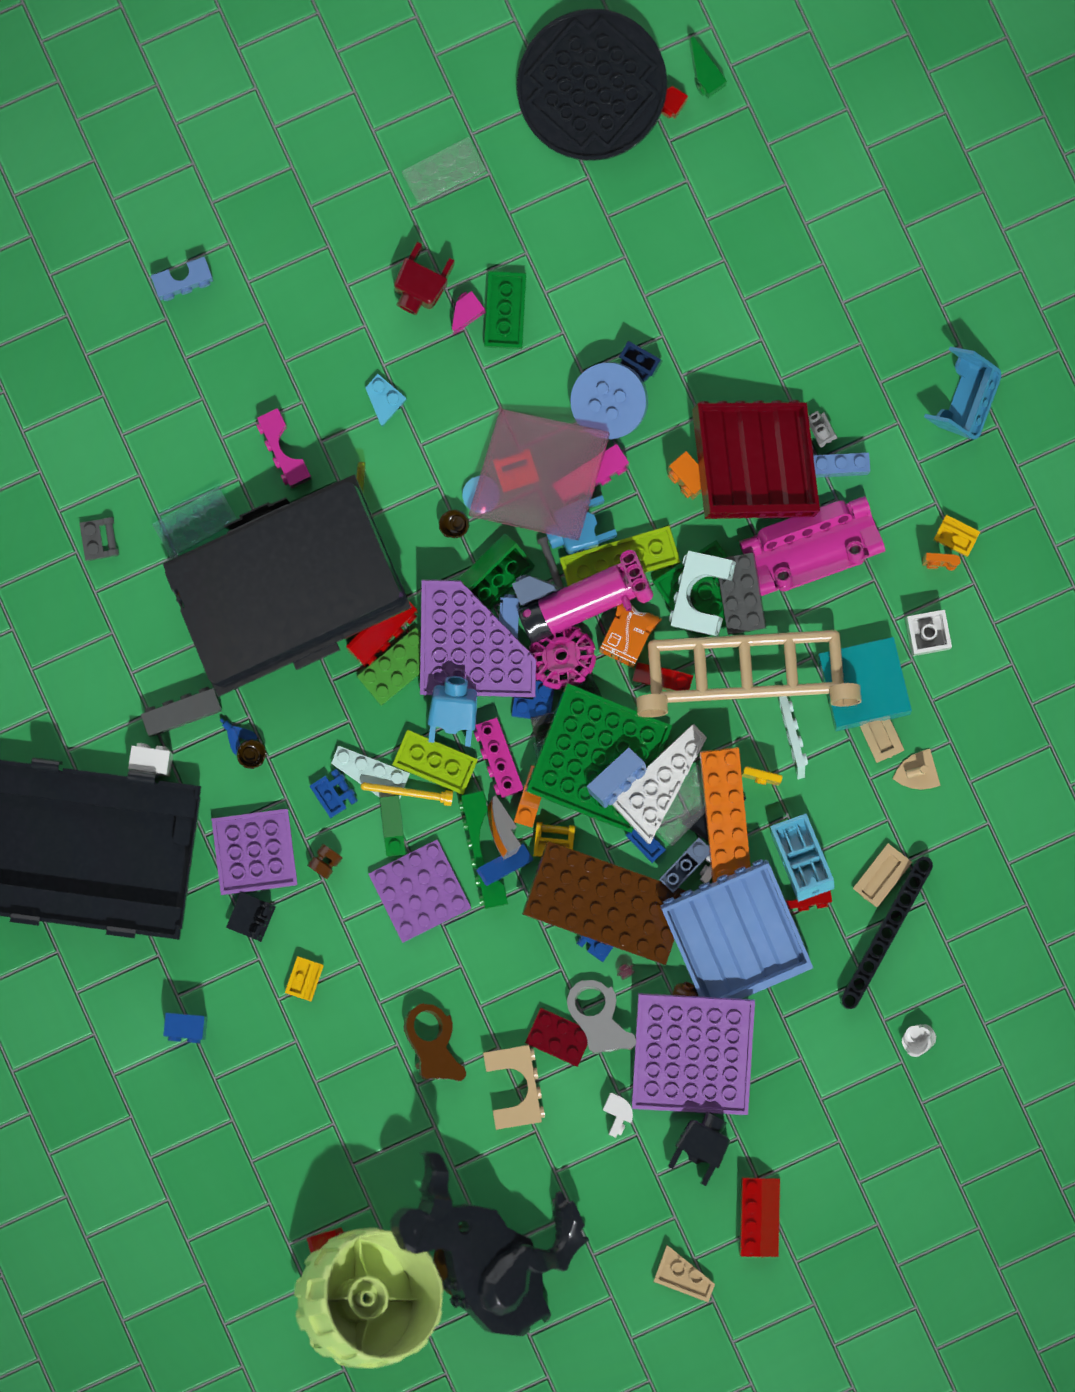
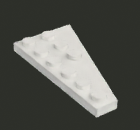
[612,724,707,845]

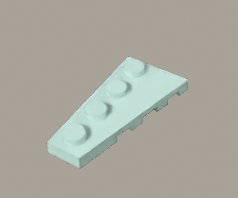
[331,746,410,799]

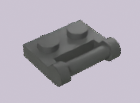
[80,517,119,561]

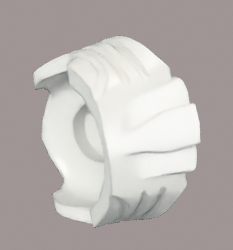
[902,1025,936,1057]

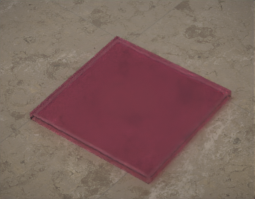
[469,409,610,540]

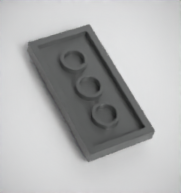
[719,553,767,635]

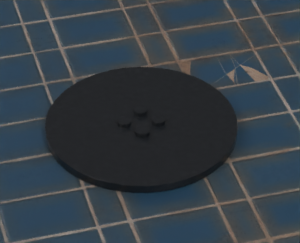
[517,9,668,161]

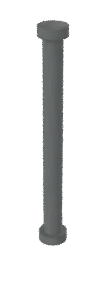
[537,537,564,589]

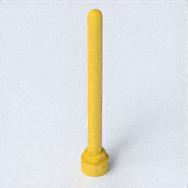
[361,782,453,806]

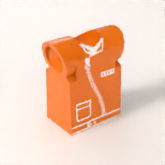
[599,604,662,668]

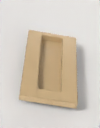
[860,719,905,763]
[853,843,912,908]

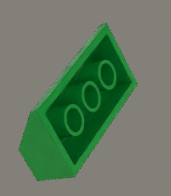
[458,534,535,610]

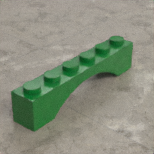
[458,791,508,909]

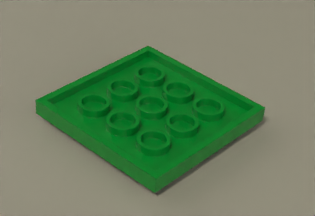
[652,540,728,638]

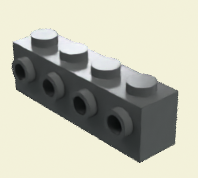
[141,687,222,737]

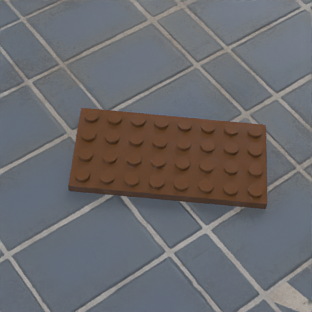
[522,841,686,965]

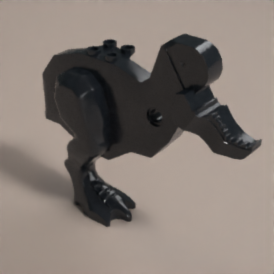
[390,1151,589,1336]

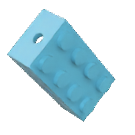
[770,814,834,902]

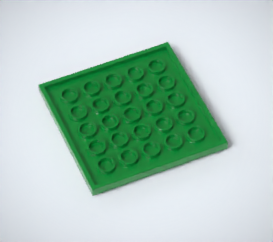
[525,683,672,833]

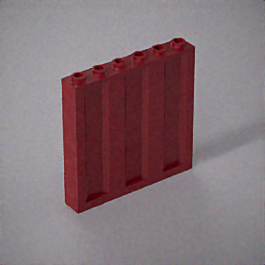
[692,400,820,519]

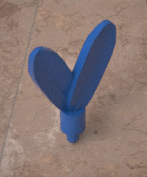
[220,718,258,755]

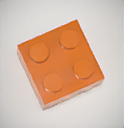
[668,451,702,500]

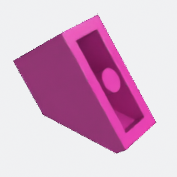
[452,291,485,335]

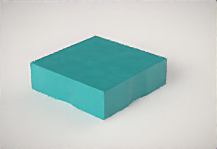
[818,637,912,732]

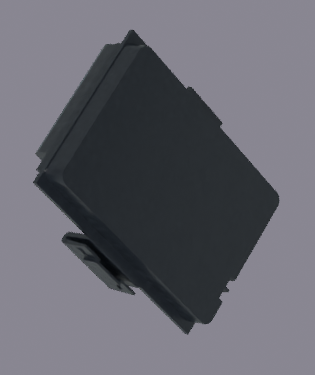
[163,474,412,697]

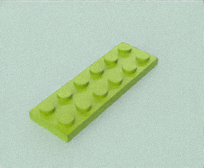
[559,526,680,586]

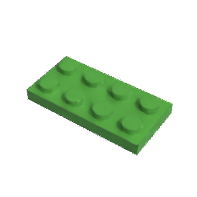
[357,627,421,706]

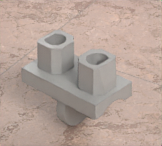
[809,411,837,448]

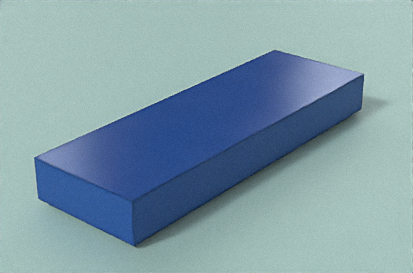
[476,844,534,886]

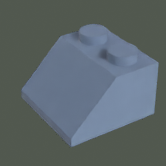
[512,575,562,606]

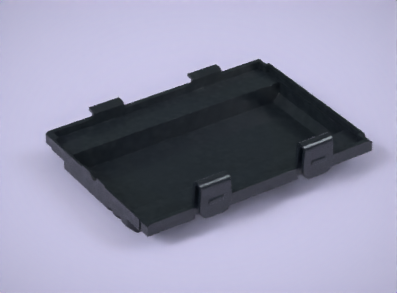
[0,757,202,940]

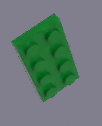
[484,271,526,349]

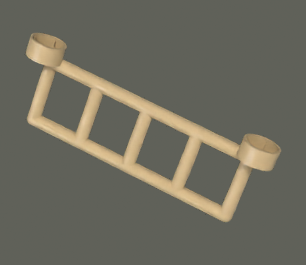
[636,630,861,717]

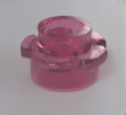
[617,963,635,980]

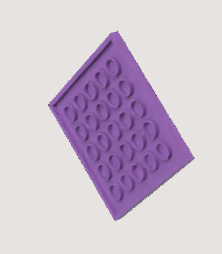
[632,993,755,1115]

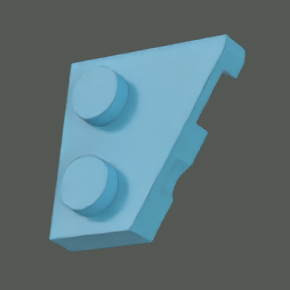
[365,374,407,427]

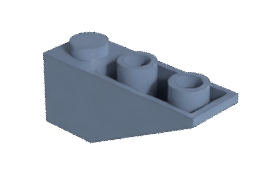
[659,838,710,892]

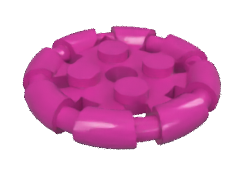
[529,626,596,690]

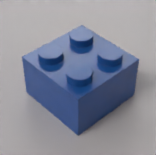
[163,1013,207,1043]

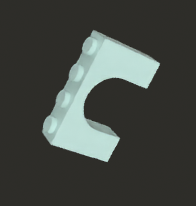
[669,551,736,637]

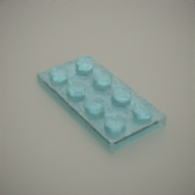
[152,487,237,558]

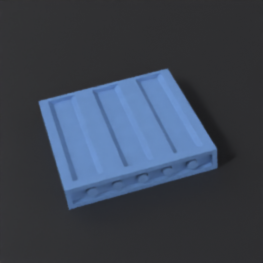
[660,859,813,999]

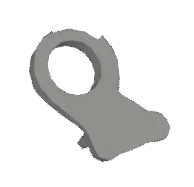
[567,980,636,1054]

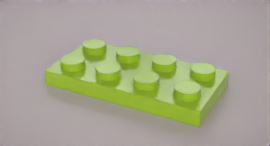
[392,730,478,795]

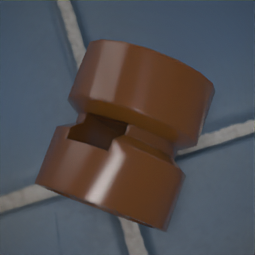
[307,844,343,879]

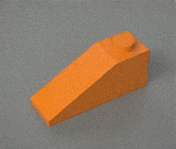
[514,765,541,828]

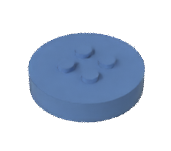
[570,362,648,439]

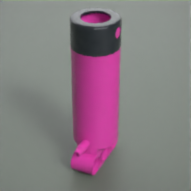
[517,550,653,643]

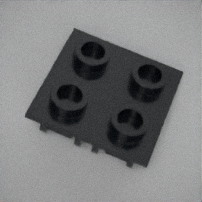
[226,892,276,942]

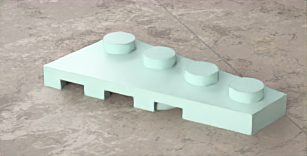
[779,696,808,779]

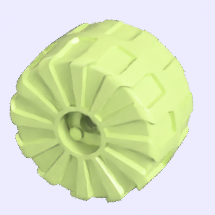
[294,1228,444,1368]

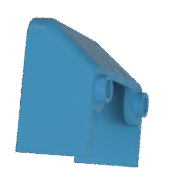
[924,347,1001,439]

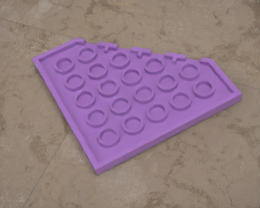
[420,579,536,697]

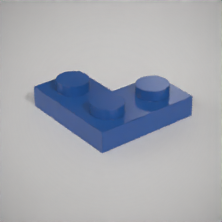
[512,681,554,722]

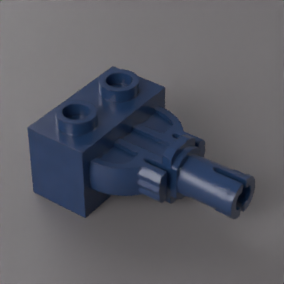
[619,341,663,382]

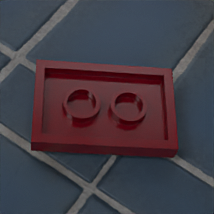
[525,1008,588,1067]

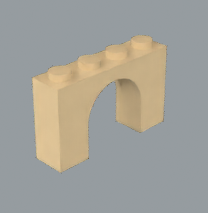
[483,1045,545,1130]

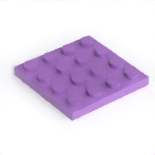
[211,809,298,895]
[369,840,472,943]

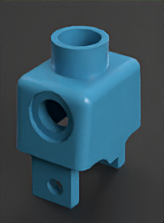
[545,495,617,555]
[427,676,477,747]

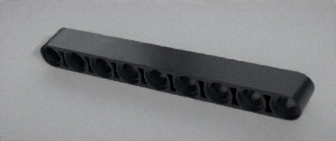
[840,857,933,1009]

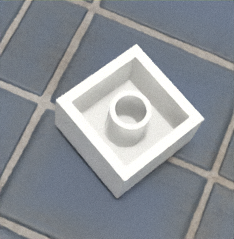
[905,610,952,656]
[128,743,173,777]

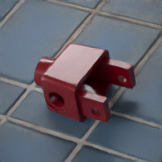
[394,242,455,315]

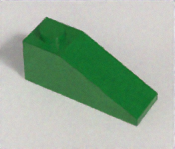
[690,36,727,98]
[380,795,406,857]

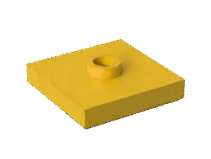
[742,766,783,786]

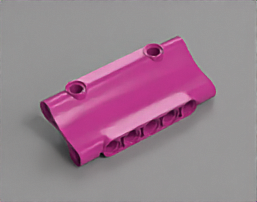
[739,496,886,596]

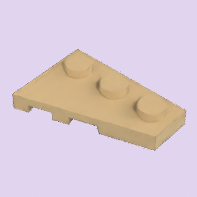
[653,1245,715,1302]

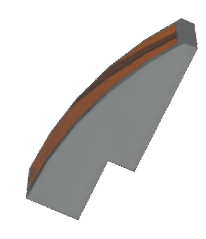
[488,796,521,860]

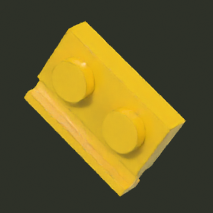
[934,515,980,557]
[285,956,324,1002]

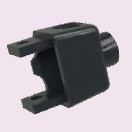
[668,1112,730,1186]

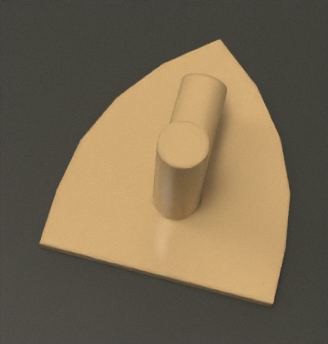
[893,749,941,790]

